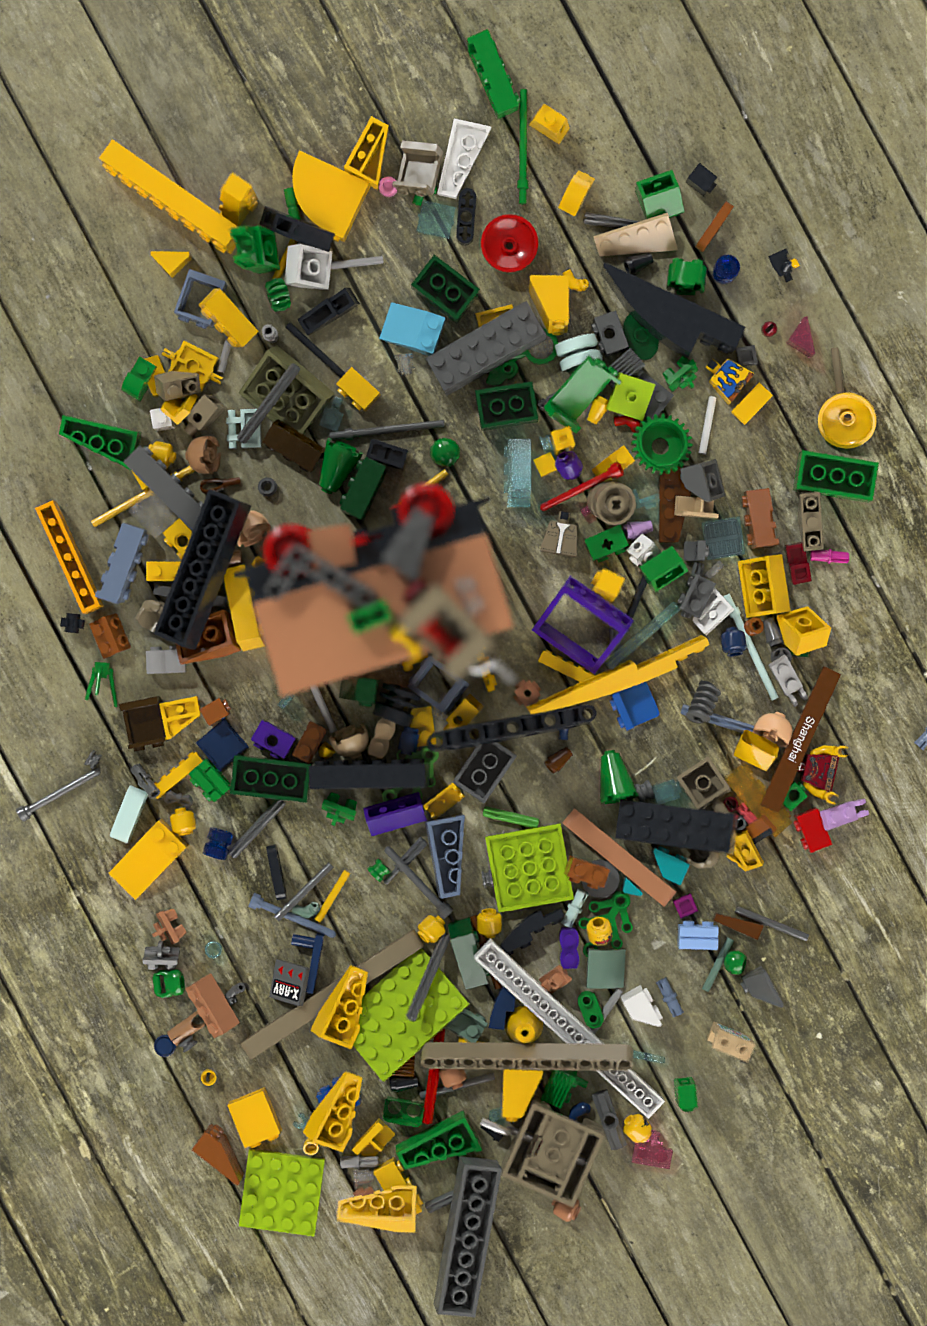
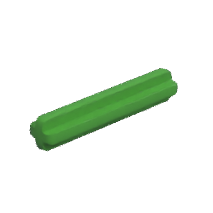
[483,806,539,828]

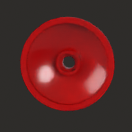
[481,214,538,273]

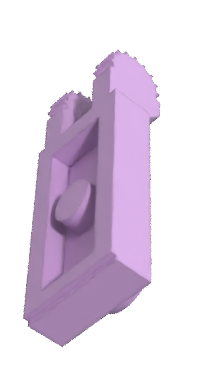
[820,798,869,830]

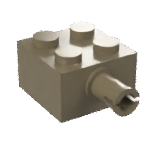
[676,756,731,813]

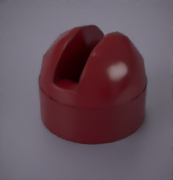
[761,321,777,337]
[722,796,738,812]

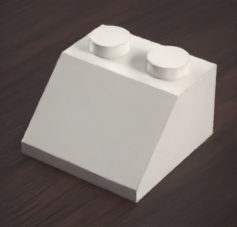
[284,244,332,290]

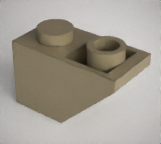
[154,371,201,401]

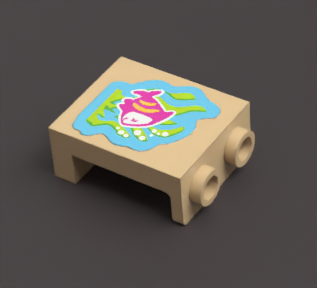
[707,1022,755,1062]

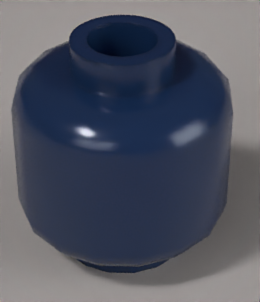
[720,627,747,657]

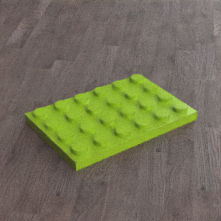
[353,948,470,1082]

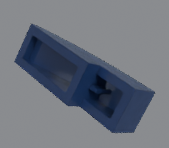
[488,985,516,1030]

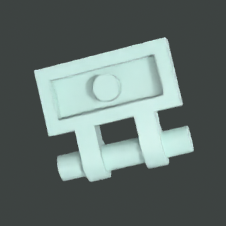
[226,409,262,449]

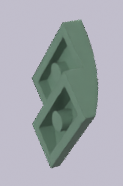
[586,948,626,989]

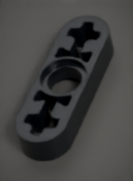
[456,188,476,245]
[266,844,287,901]

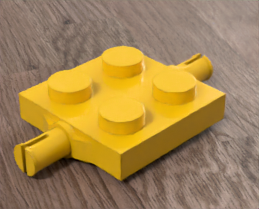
[162,341,223,393]

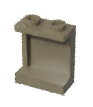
[392,140,443,197]

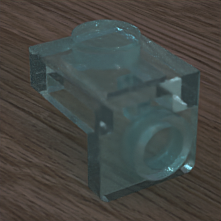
[632,489,660,510]

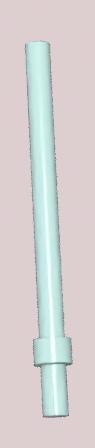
[723,593,779,700]

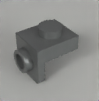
[683,540,709,561]

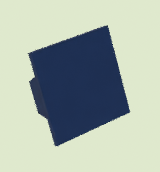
[196,718,249,772]

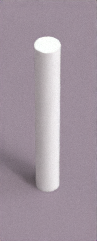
[699,396,716,454]

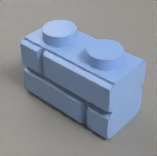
[678,921,718,950]

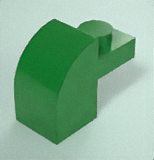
[121,356,157,402]

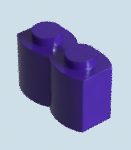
[559,927,579,969]

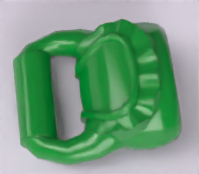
[152,969,185,998]

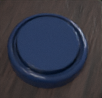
[154,1034,176,1057]

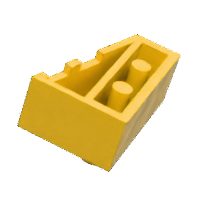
[591,569,625,604]

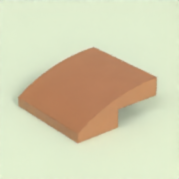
[307,524,356,570]

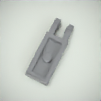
[768,655,808,707]

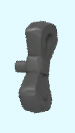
[164,790,193,809]

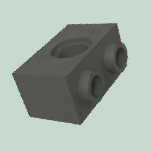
[591,310,629,357]

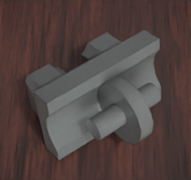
[142,941,180,970]

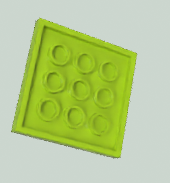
[485,823,574,913]
[239,1149,325,1237]

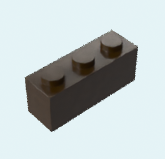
[262,419,325,472]

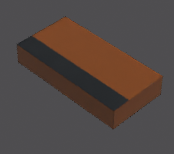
[738,814,777,844]

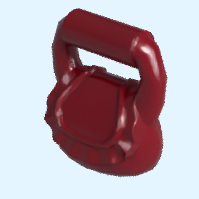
[403,580,428,605]

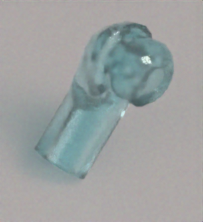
[488,1107,514,1124]

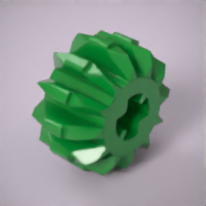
[265,278,291,312]

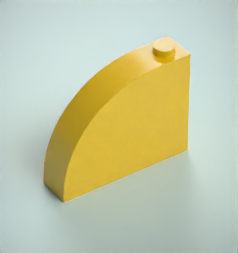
[293,150,370,242]

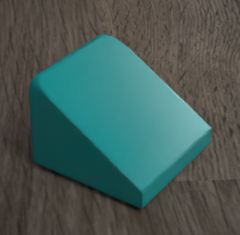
[622,876,642,896]

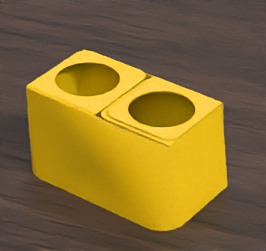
[733,730,779,771]

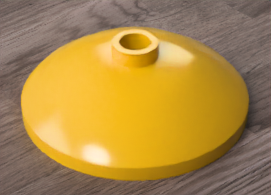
[818,393,877,449]

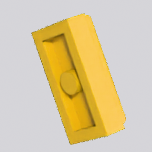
[160,394,198,425]

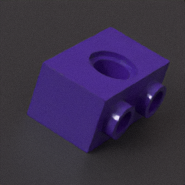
[251,719,297,760]

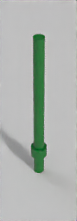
[517,89,529,205]

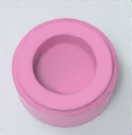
[379,177,397,197]

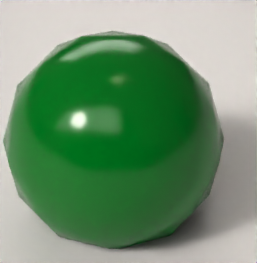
[724,951,747,975]

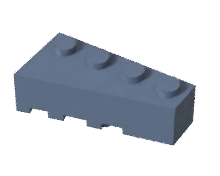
[425,814,465,899]

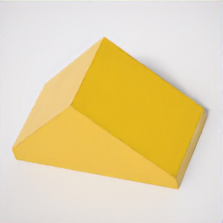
[151,251,192,278]

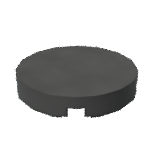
[582,859,619,898]

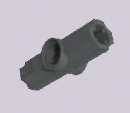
[592,1089,627,1150]

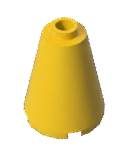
[505,1006,543,1043]

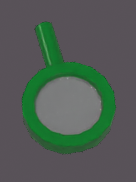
[511,328,558,365]

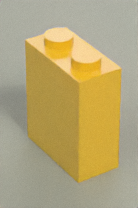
[227,1087,282,1148]

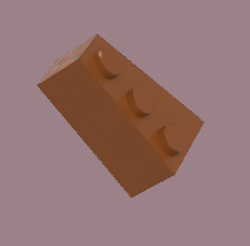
[741,488,779,549]

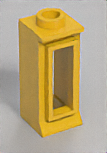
[549,426,575,455]

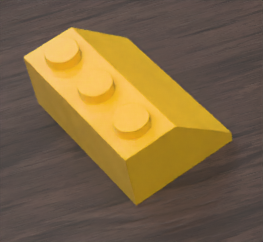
[738,554,791,618]

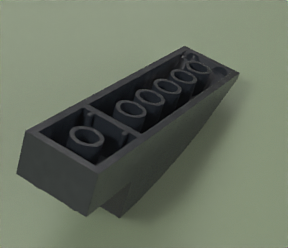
[601,262,746,358]

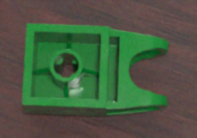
[229,226,280,274]

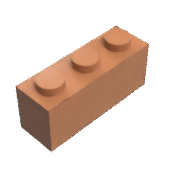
[185,973,240,1038]

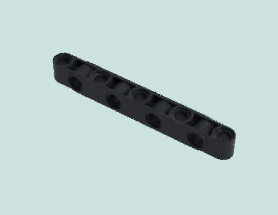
[426,704,597,752]

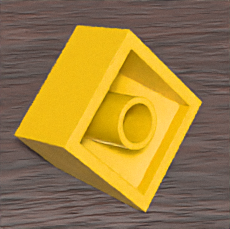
[777,606,831,656]

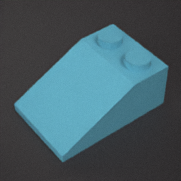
[379,302,446,356]

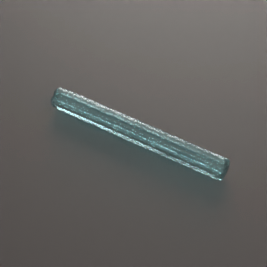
[605,602,680,669]

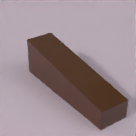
[713,912,764,940]

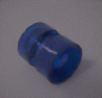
[712,255,740,285]
[202,827,234,860]

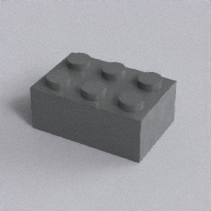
[453,742,517,804]

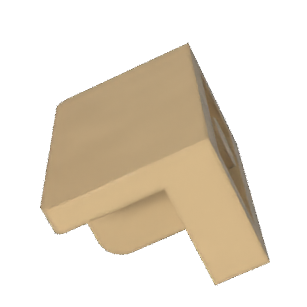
[674,496,719,519]

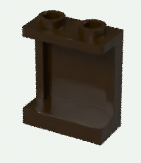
[119,696,168,752]

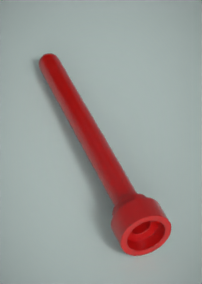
[540,461,624,511]

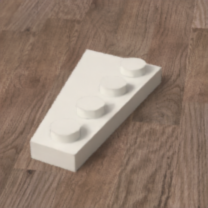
[437,119,491,199]

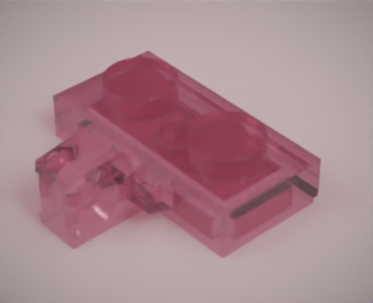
[631,1130,673,1169]

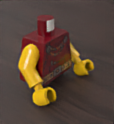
[797,745,848,805]

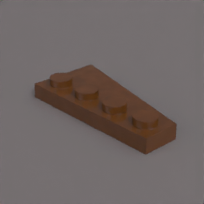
[659,466,691,543]

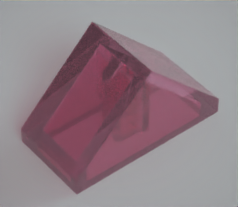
[786,316,815,358]

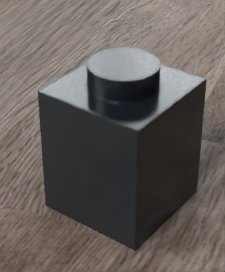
[686,163,717,197]

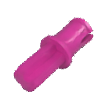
[810,549,849,564]

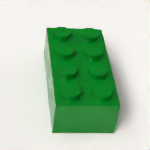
[793,450,879,503]

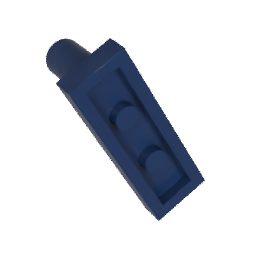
[291,933,325,994]

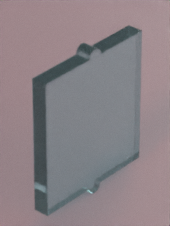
[416,200,456,239]

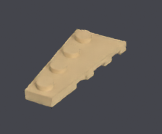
[594,213,678,256]

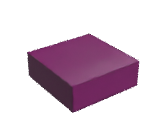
[673,893,698,919]

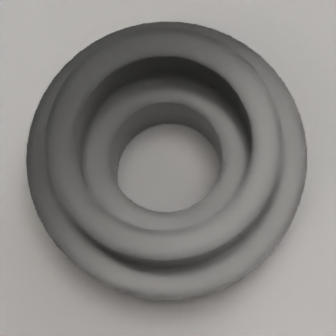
[258,477,277,497]

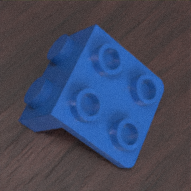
[609,682,660,731]

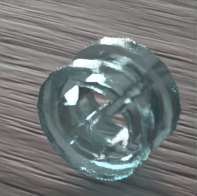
[539,434,554,453]
[205,941,223,958]

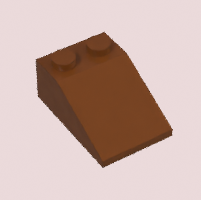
[176,610,241,664]
[192,1124,244,1186]

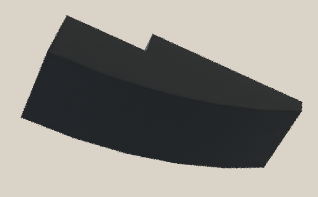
[297,288,360,336]

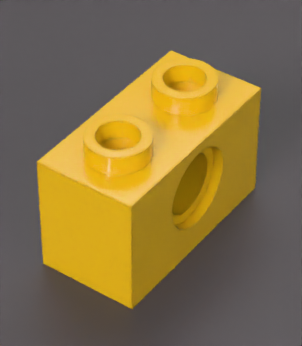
[163,518,193,560]

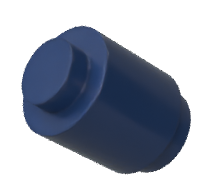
[397,726,420,755]

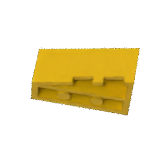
[344,116,388,190]
[219,172,258,227]

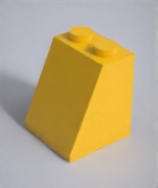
[529,275,569,335]
[502,1069,543,1122]

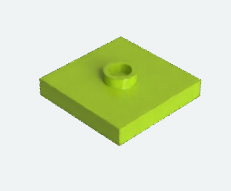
[606,372,656,421]

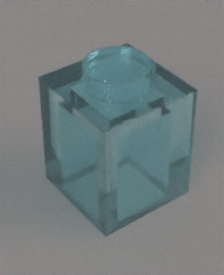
[651,779,682,805]

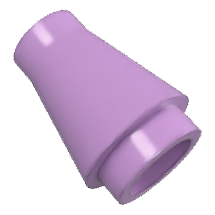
[623,520,653,540]

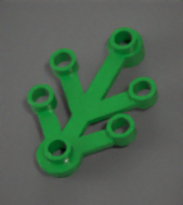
[578,891,633,957]

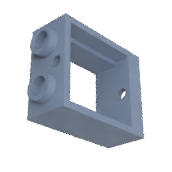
[174,269,228,329]
[407,655,470,716]

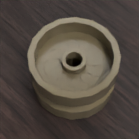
[587,478,636,525]

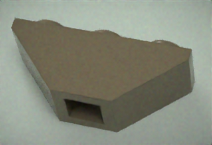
[798,492,823,551]

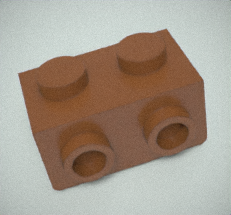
[89,613,131,659]

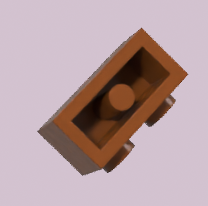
[564,855,610,889]

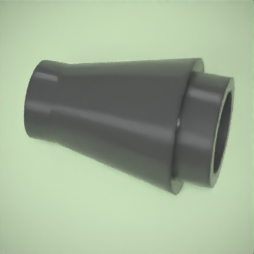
[763,618,784,647]

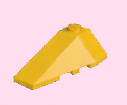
[310,965,368,1049]
[303,1071,362,1152]
[337,1185,417,1233]

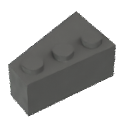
[382,507,434,581]

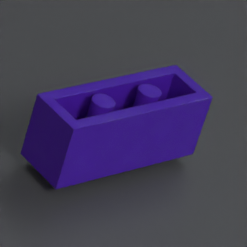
[363,792,427,836]

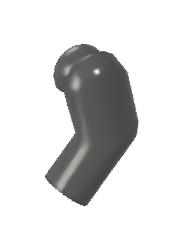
[225,983,246,1005]

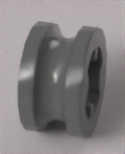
[84,750,102,770]
[481,870,494,888]
[178,1035,198,1053]

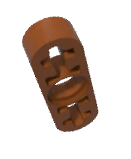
[695,201,734,252]

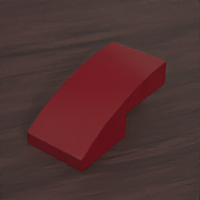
[784,542,812,585]

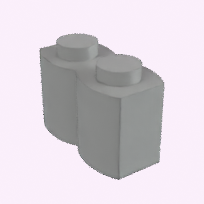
[146,646,187,674]

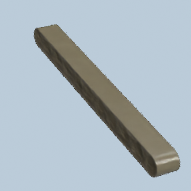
[239,929,424,1060]
[421,1042,633,1071]

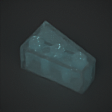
[504,439,531,507]

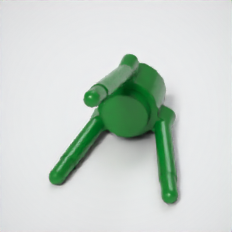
[85,662,118,707]

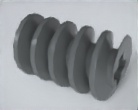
[686,680,721,724]

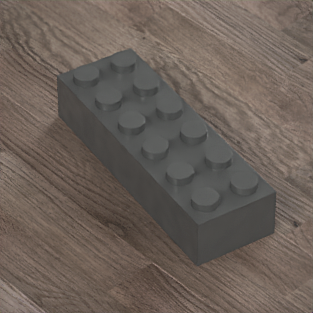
[426,301,547,396]

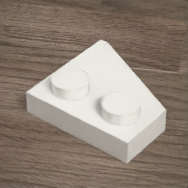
[692,587,735,636]

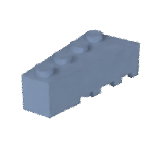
[95,523,149,604]

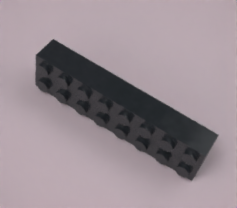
[153,489,252,650]

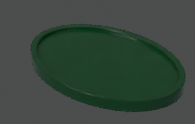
[623,313,659,360]

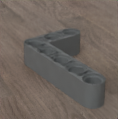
[266,544,376,607]

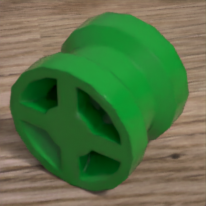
[367,858,391,882]

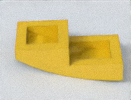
[731,382,773,425]

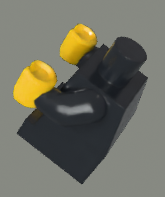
[768,249,800,283]

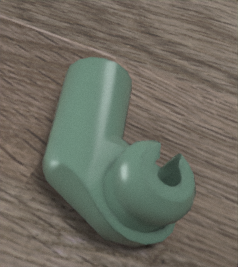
[291,902,320,919]

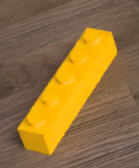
[538,649,595,682]
[154,752,204,799]

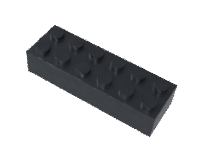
[309,759,430,789]
[615,800,739,855]

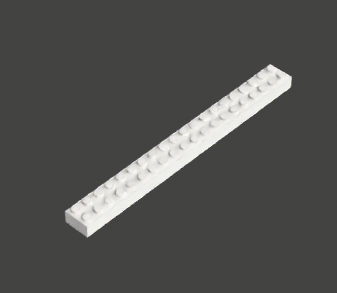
[474,938,665,1119]

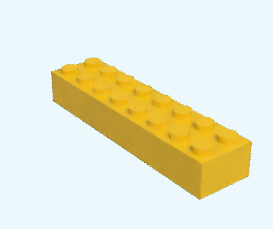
[99,139,237,255]

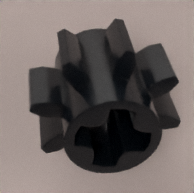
[60,613,85,634]

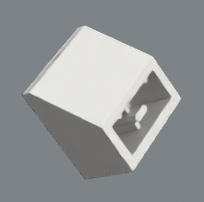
[620,985,663,1027]

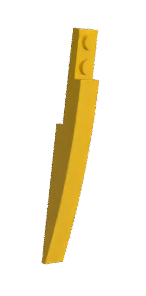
[526,635,710,714]

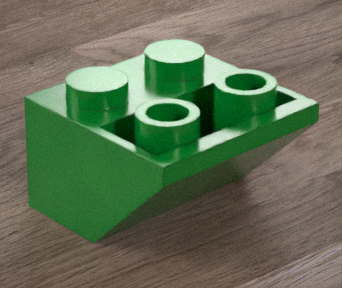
[635,170,685,219]
[640,546,688,592]

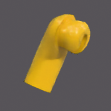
[562,269,589,292]
[401,653,429,672]

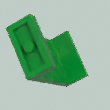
[544,355,622,434]

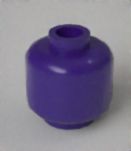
[555,451,583,480]

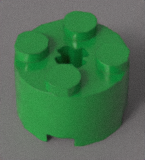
[666,258,707,296]

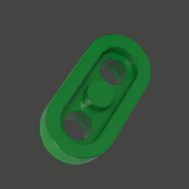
[578,991,605,1029]

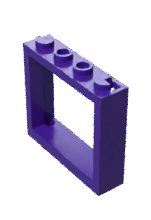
[532,576,634,674]

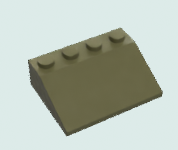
[239,345,335,434]

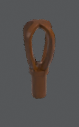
[200,477,241,494]

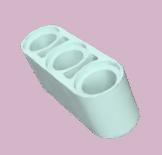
[110,785,148,844]

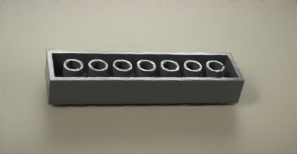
[433,1156,502,1317]

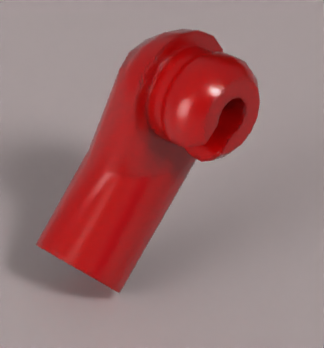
[613,415,640,433]

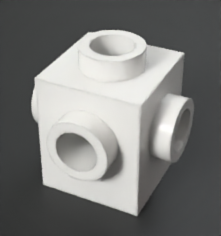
[626,534,661,566]

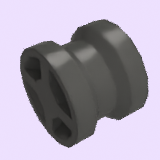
[770,648,792,662]
[634,780,655,802]

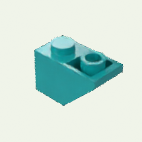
[652,846,690,886]

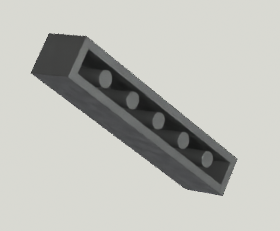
[123,445,203,531]

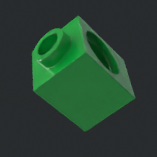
[783,781,808,812]

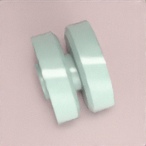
[555,333,603,373]

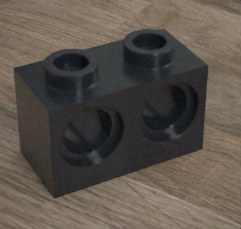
[366,439,409,470]

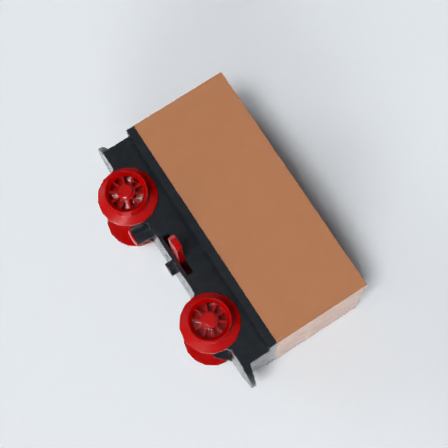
[234,483,514,697]

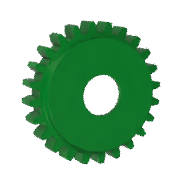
[631,414,693,475]

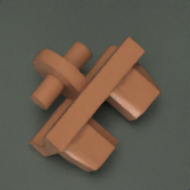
[152,909,187,944]
[539,965,572,994]

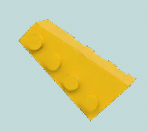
[224,565,265,652]

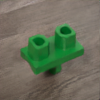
[663,356,698,392]
[321,792,357,826]

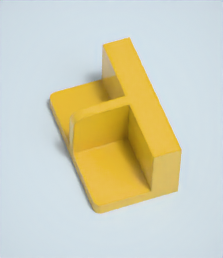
[352,1118,395,1157]

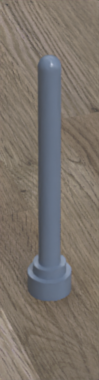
[248,893,336,938]

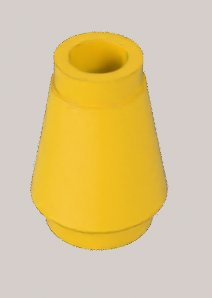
[587,395,609,425]

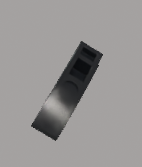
[259,206,335,252]
[499,907,564,956]

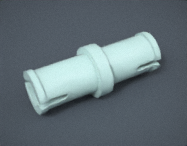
[561,888,589,928]

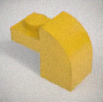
[558,170,595,216]

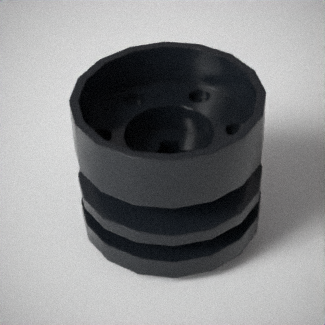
[372,683,421,728]

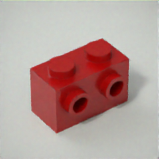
[793,807,833,853]

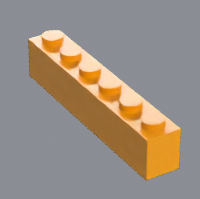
[35,500,104,614]

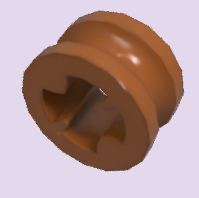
[744,617,764,636]

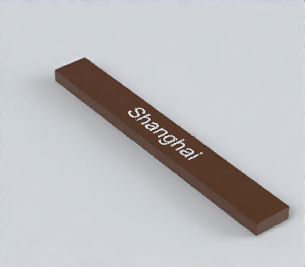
[760,666,841,813]

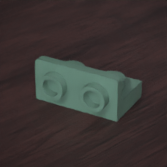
[446,1007,488,1043]

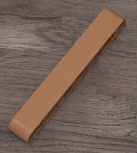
[562,808,676,907]

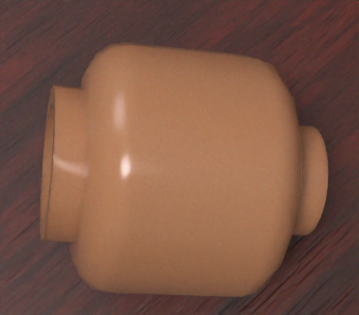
[439,1069,467,1090]
[551,1199,581,1222]

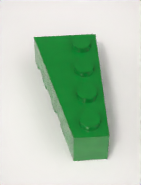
[467,29,521,119]
[59,415,142,470]
[395,1110,482,1170]

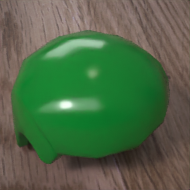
[430,438,460,467]

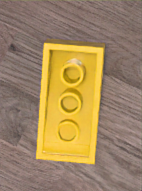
[108,819,189,900]

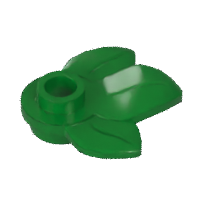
[486,360,518,386]

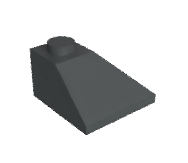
[680,459,725,502]
[740,966,784,1008]

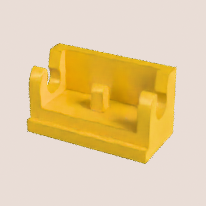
[423,782,465,820]

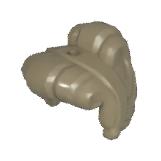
[135,600,165,632]
[687,849,719,869]

